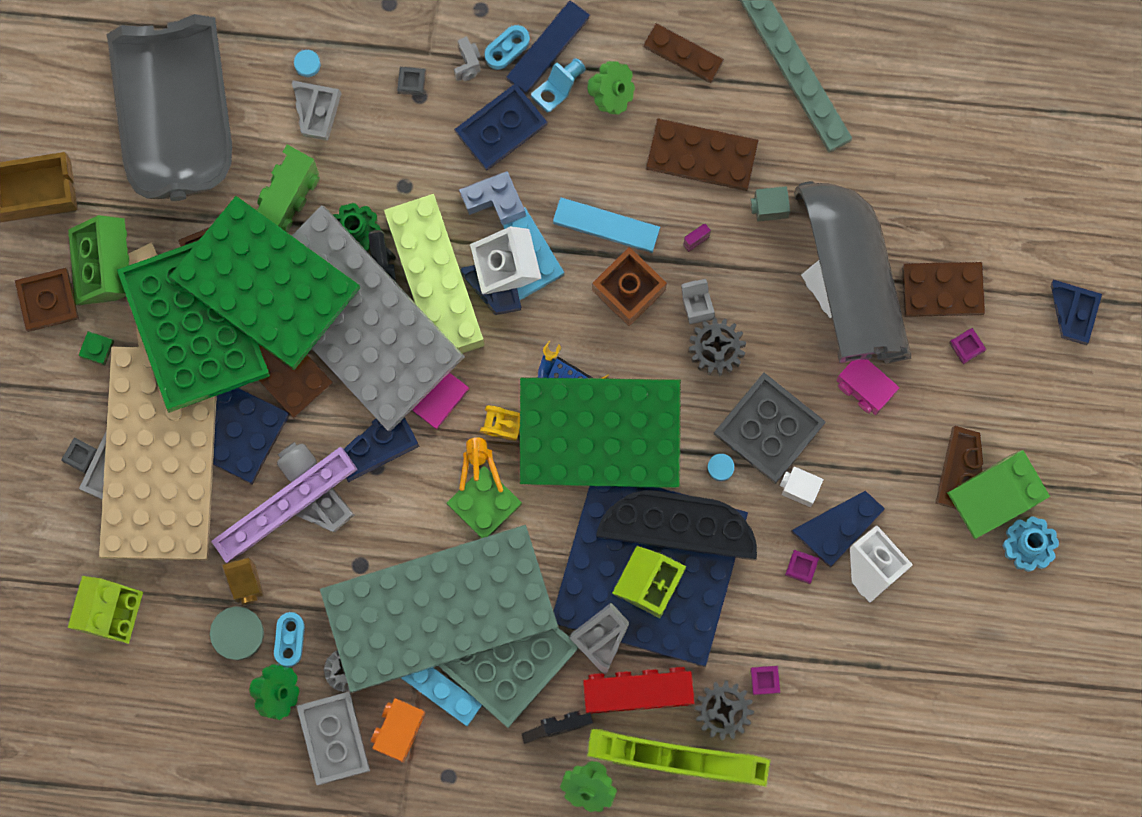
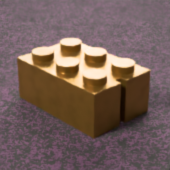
[0,152,78,223]

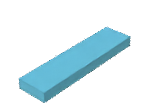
[553,197,660,253]

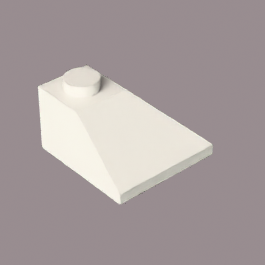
[850,525,913,602]

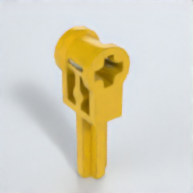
[479,405,520,442]

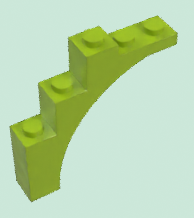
[587,729,770,787]

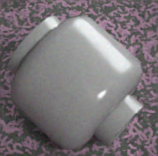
[277,442,317,482]

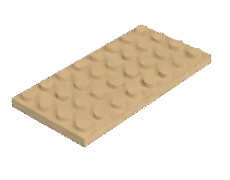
[99,347,217,561]

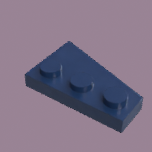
[344,417,420,483]
[791,491,885,568]

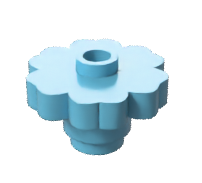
[1003,516,1059,572]

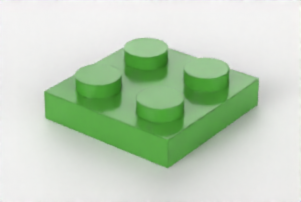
[447,466,522,538]

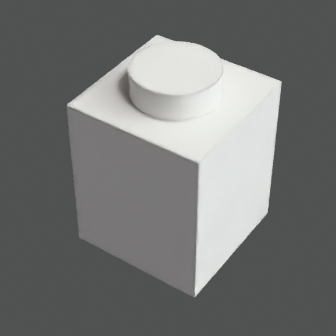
[780,467,824,508]

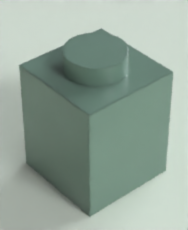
[750,186,790,222]

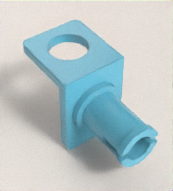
[531,58,585,112]

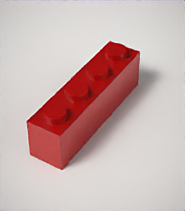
[583,667,695,714]

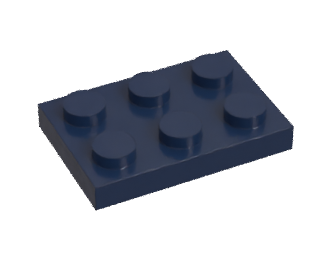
[454,83,548,171]

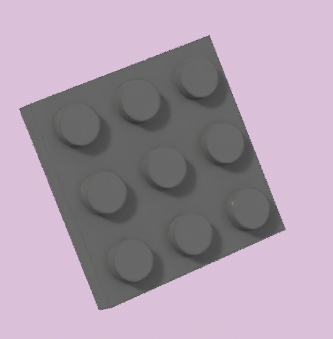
[714,373,826,484]

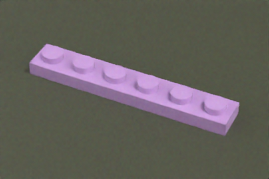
[211,447,358,563]

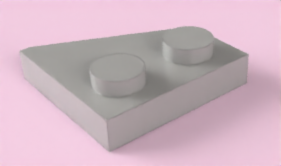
[292,81,342,141]
[296,488,355,532]
[570,603,629,675]

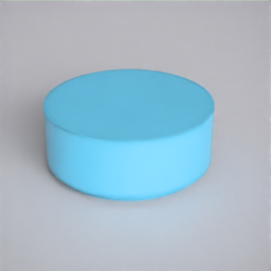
[294,50,321,77]
[707,454,734,481]

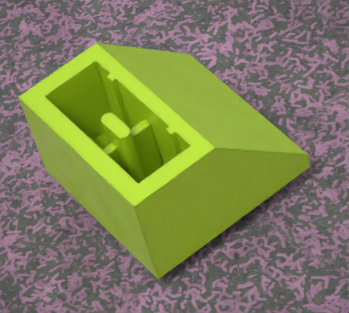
[612,546,686,618]
[67,576,143,644]

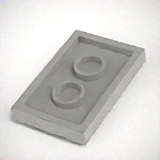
[297,692,370,786]

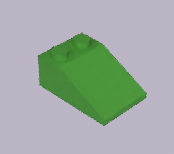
[948,450,1050,539]

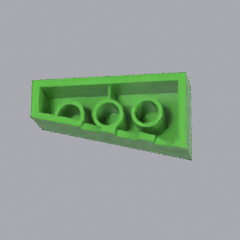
[254,144,320,233]

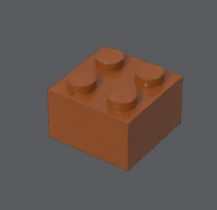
[592,247,667,326]

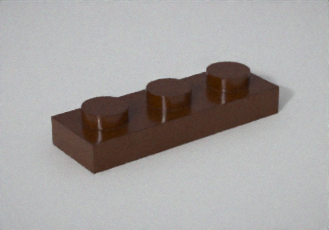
[643,23,724,84]

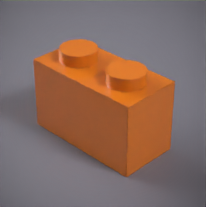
[371,698,426,763]

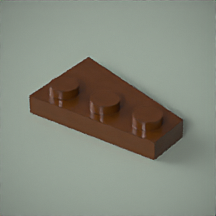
[935,426,983,509]

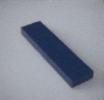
[506,0,590,95]

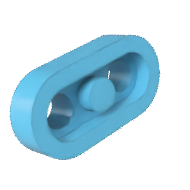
[485,25,530,70]
[274,612,305,667]

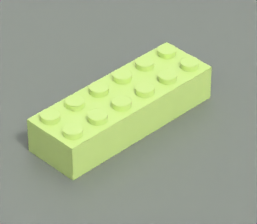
[384,194,484,353]

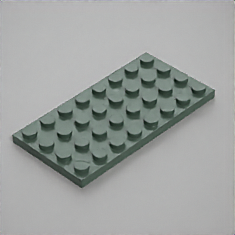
[320,525,558,693]

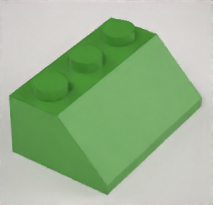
[68,215,129,305]

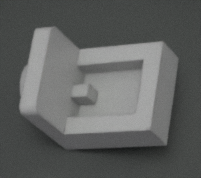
[454,36,480,81]
[681,279,715,324]

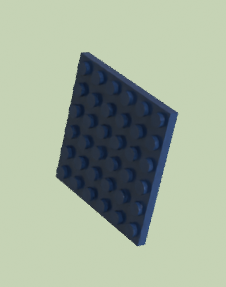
[553,486,748,667]

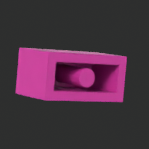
[836,359,900,416]

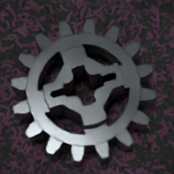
[689,318,746,376]
[694,681,754,741]

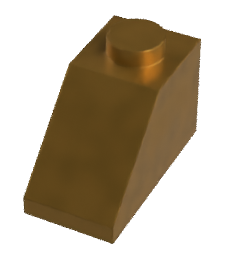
[222,558,263,605]

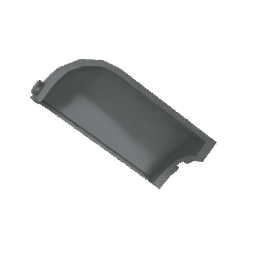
[107,14,232,201]
[794,181,912,364]

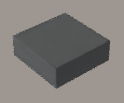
[397,66,426,96]
[61,437,97,474]

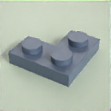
[459,171,526,225]

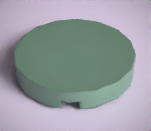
[210,606,265,661]

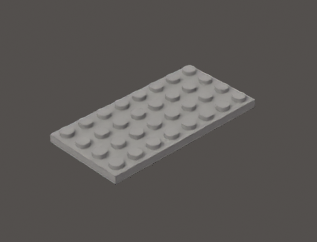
[292,205,465,431]

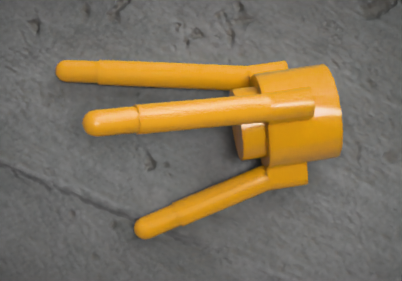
[459,437,503,493]

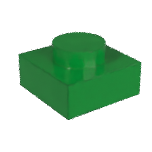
[78,331,114,366]

